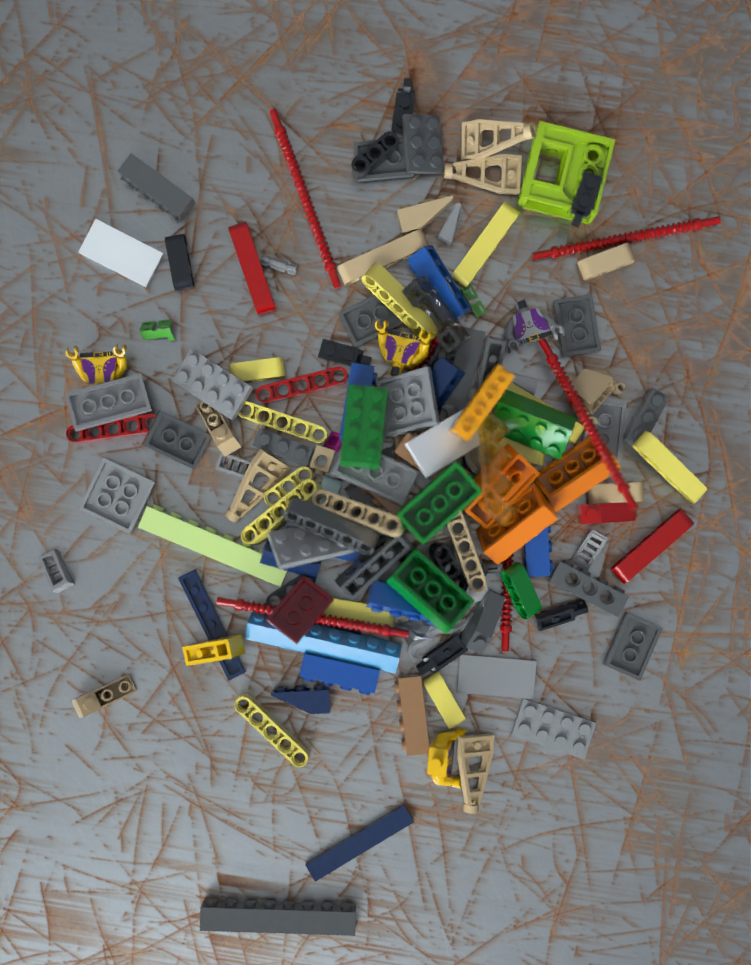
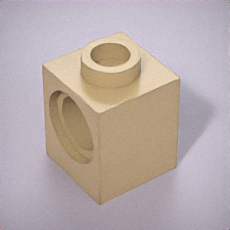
[310,445,335,475]

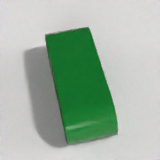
[501,562,542,620]

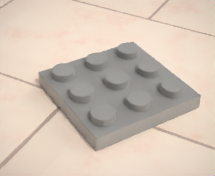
[376,366,440,438]
[78,457,156,534]

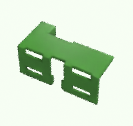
[460,284,487,318]
[139,319,175,341]

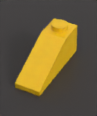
[182,634,245,666]

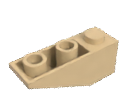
[397,194,453,236]
[195,401,241,457]
[71,674,137,718]

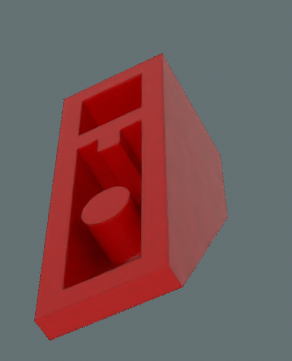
[577,502,636,524]

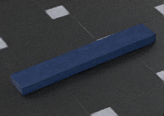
[178,569,246,681]
[305,804,414,882]

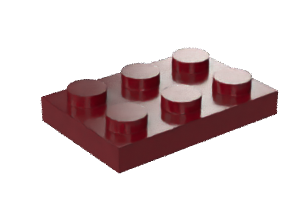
[266,575,334,645]

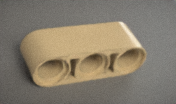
[577,243,636,281]
[588,482,644,504]

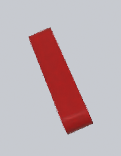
[228,221,276,315]
[256,366,348,404]
[66,414,156,443]
[611,508,694,584]

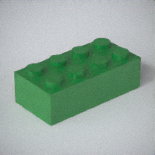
[340,384,388,470]
[488,389,578,460]
[396,461,483,545]
[386,549,475,634]

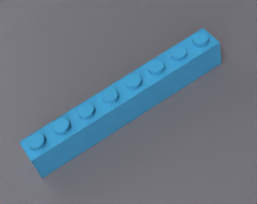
[245,611,402,673]

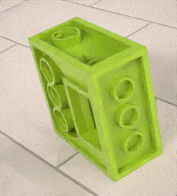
[516,121,616,225]

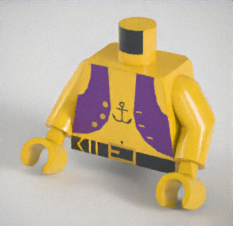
[375,320,434,376]
[66,343,128,385]
[427,727,469,789]

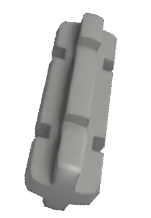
[260,255,298,275]

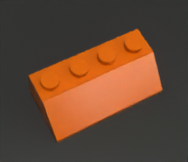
[534,436,621,512]
[463,443,540,529]
[476,483,558,565]

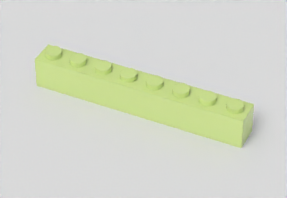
[138,504,288,587]

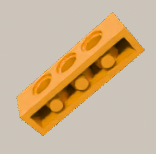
[449,365,515,442]

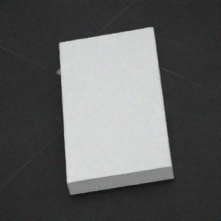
[78,219,164,288]
[405,409,490,478]

